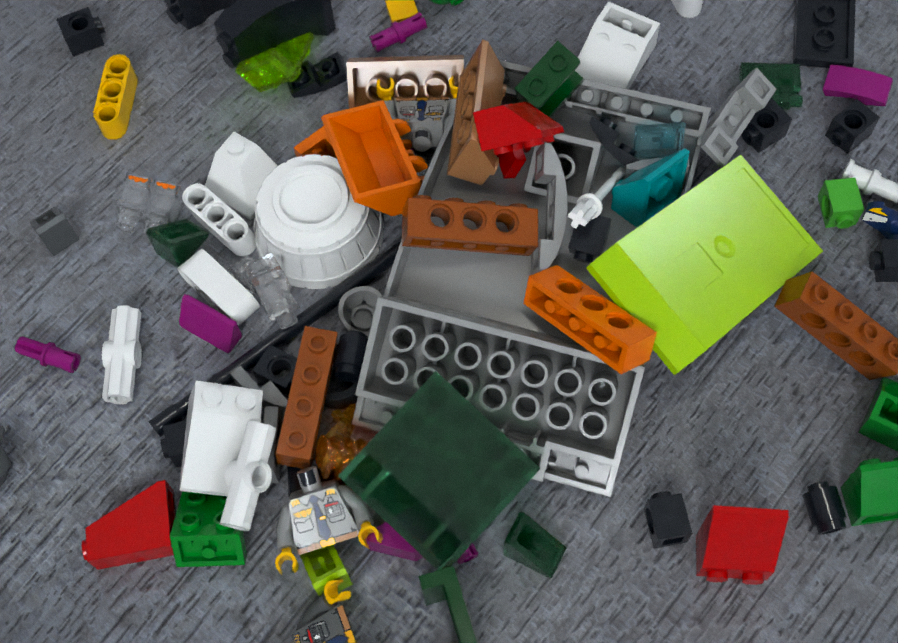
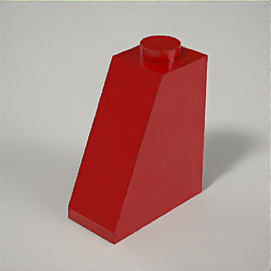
[82,480,176,570]

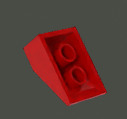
[696,505,789,585]

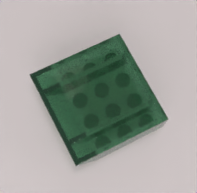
[338,371,541,570]

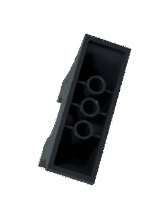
[164,0,336,75]

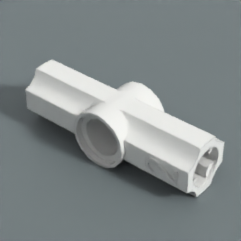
[102,305,142,404]
[220,421,277,531]

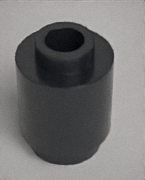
[333,331,368,382]
[802,481,847,535]

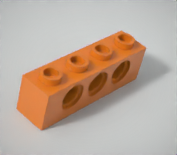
[523,265,657,375]

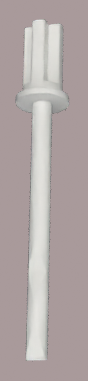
[568,166,626,228]

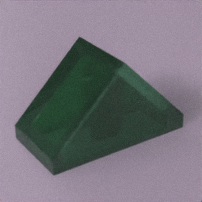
[146,219,209,268]
[503,512,567,578]

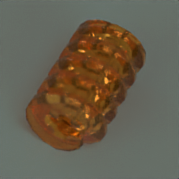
[315,434,392,484]

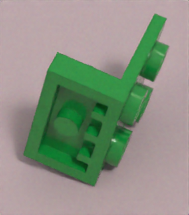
[170,491,247,567]

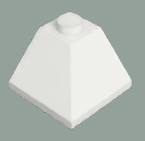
[205,132,278,221]

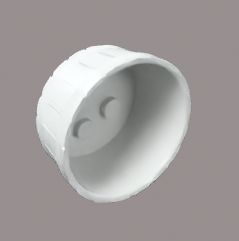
[253,154,384,289]

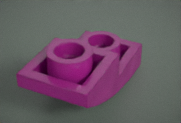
[823,65,893,107]

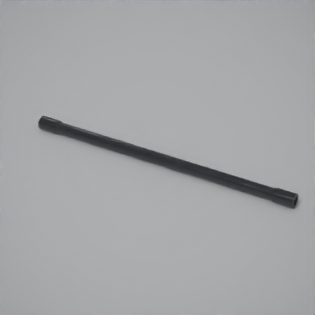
[148,241,401,437]

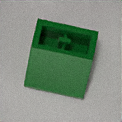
[858,377,898,451]
[840,457,898,526]

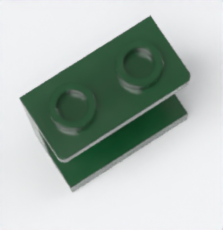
[514,41,584,118]
[419,566,477,643]

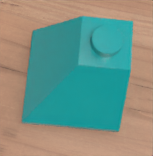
[611,148,690,227]

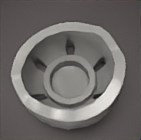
[338,286,382,339]

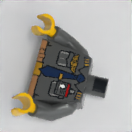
[291,579,357,643]

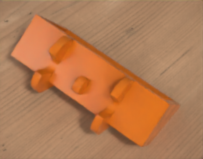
[321,100,428,216]

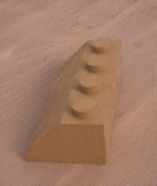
[447,39,507,185]
[346,55,464,108]

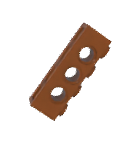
[402,195,538,256]
[774,271,898,380]
[276,326,338,469]

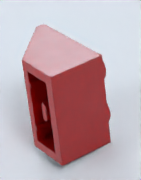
[473,102,564,155]

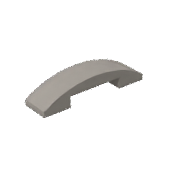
[700,68,776,168]
[531,142,568,275]

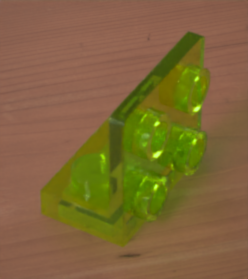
[235,32,315,92]

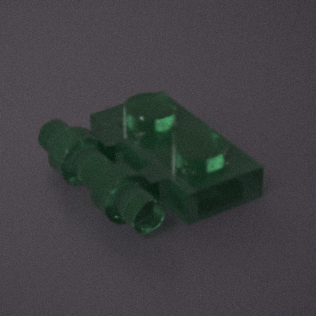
[739,62,803,110]

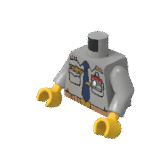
[377,76,458,152]
[275,466,383,574]

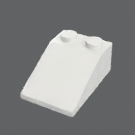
[179,380,263,496]

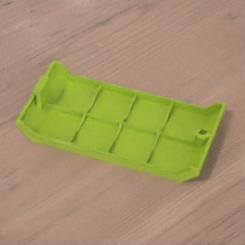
[586,155,823,375]

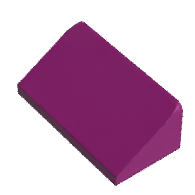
[179,294,242,353]

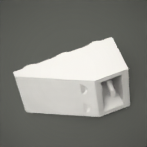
[575,1,660,89]

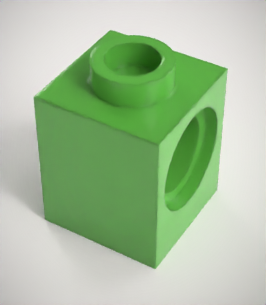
[817,178,864,229]

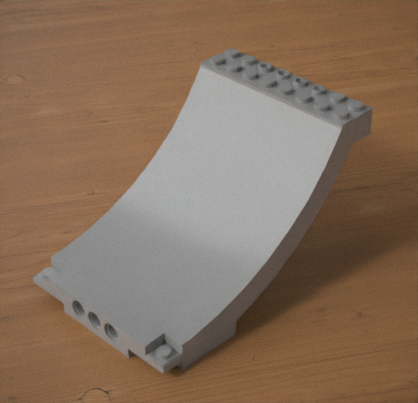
[351,60,711,497]

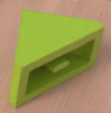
[300,545,353,597]

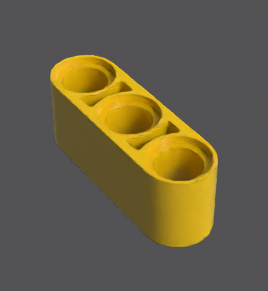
[93,54,138,140]

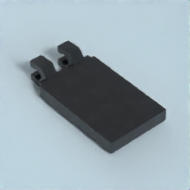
[793,0,856,68]

